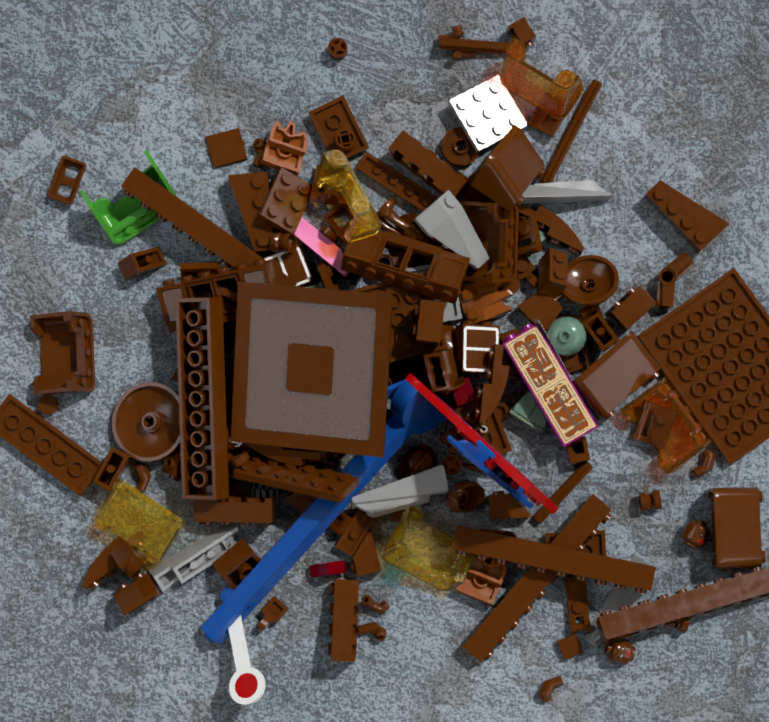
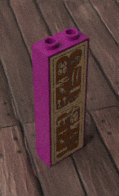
[502,323,599,448]

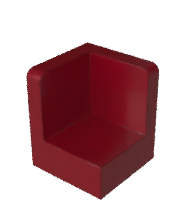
[452,377,476,407]

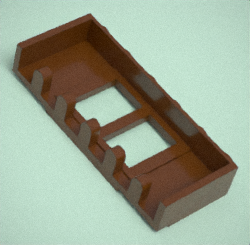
[341,224,470,304]
[156,258,279,333]

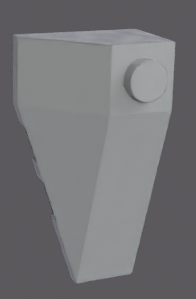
[414,190,489,270]

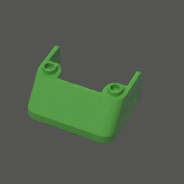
[80,150,177,244]

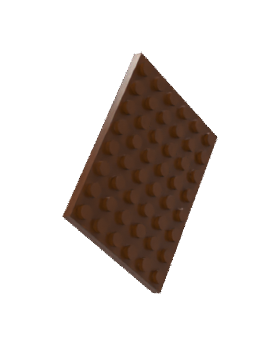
[637,268,769,465]

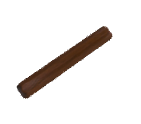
[439,37,516,55]
[533,461,593,524]

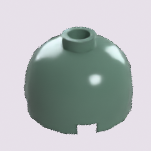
[547,317,587,356]

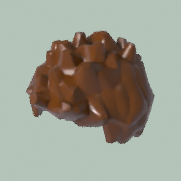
[445,479,485,513]

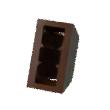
[517,292,565,332]
[423,349,458,392]

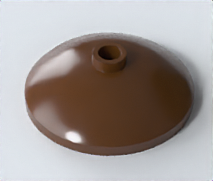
[562,255,619,306]

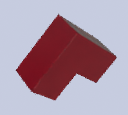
[309,560,346,578]

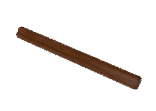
[541,79,602,183]

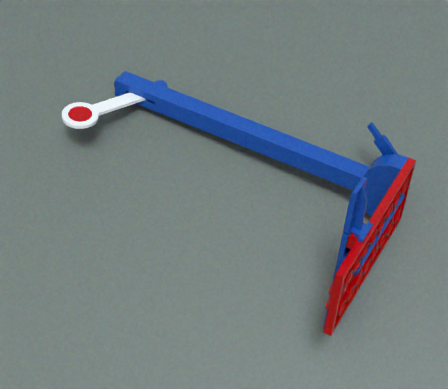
[200,373,559,706]

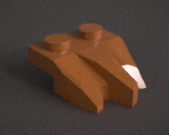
[260,120,308,176]
[459,282,514,324]
[455,553,506,607]

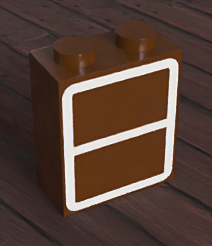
[264,244,314,287]
[455,321,500,375]

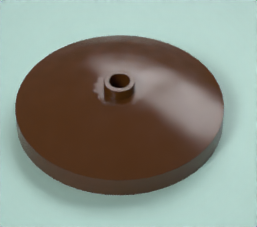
[112,382,180,462]

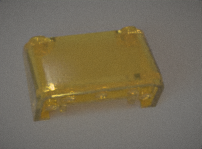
[315,150,382,243]
[93,478,187,565]
[381,506,473,591]

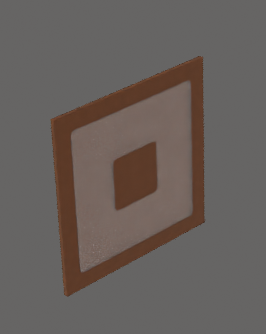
[231,281,393,458]

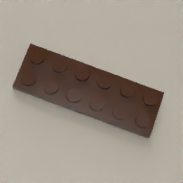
[0,394,103,496]
[233,453,359,503]

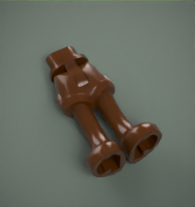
[370,197,432,257]

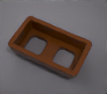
[48,156,86,205]
[324,206,366,245]

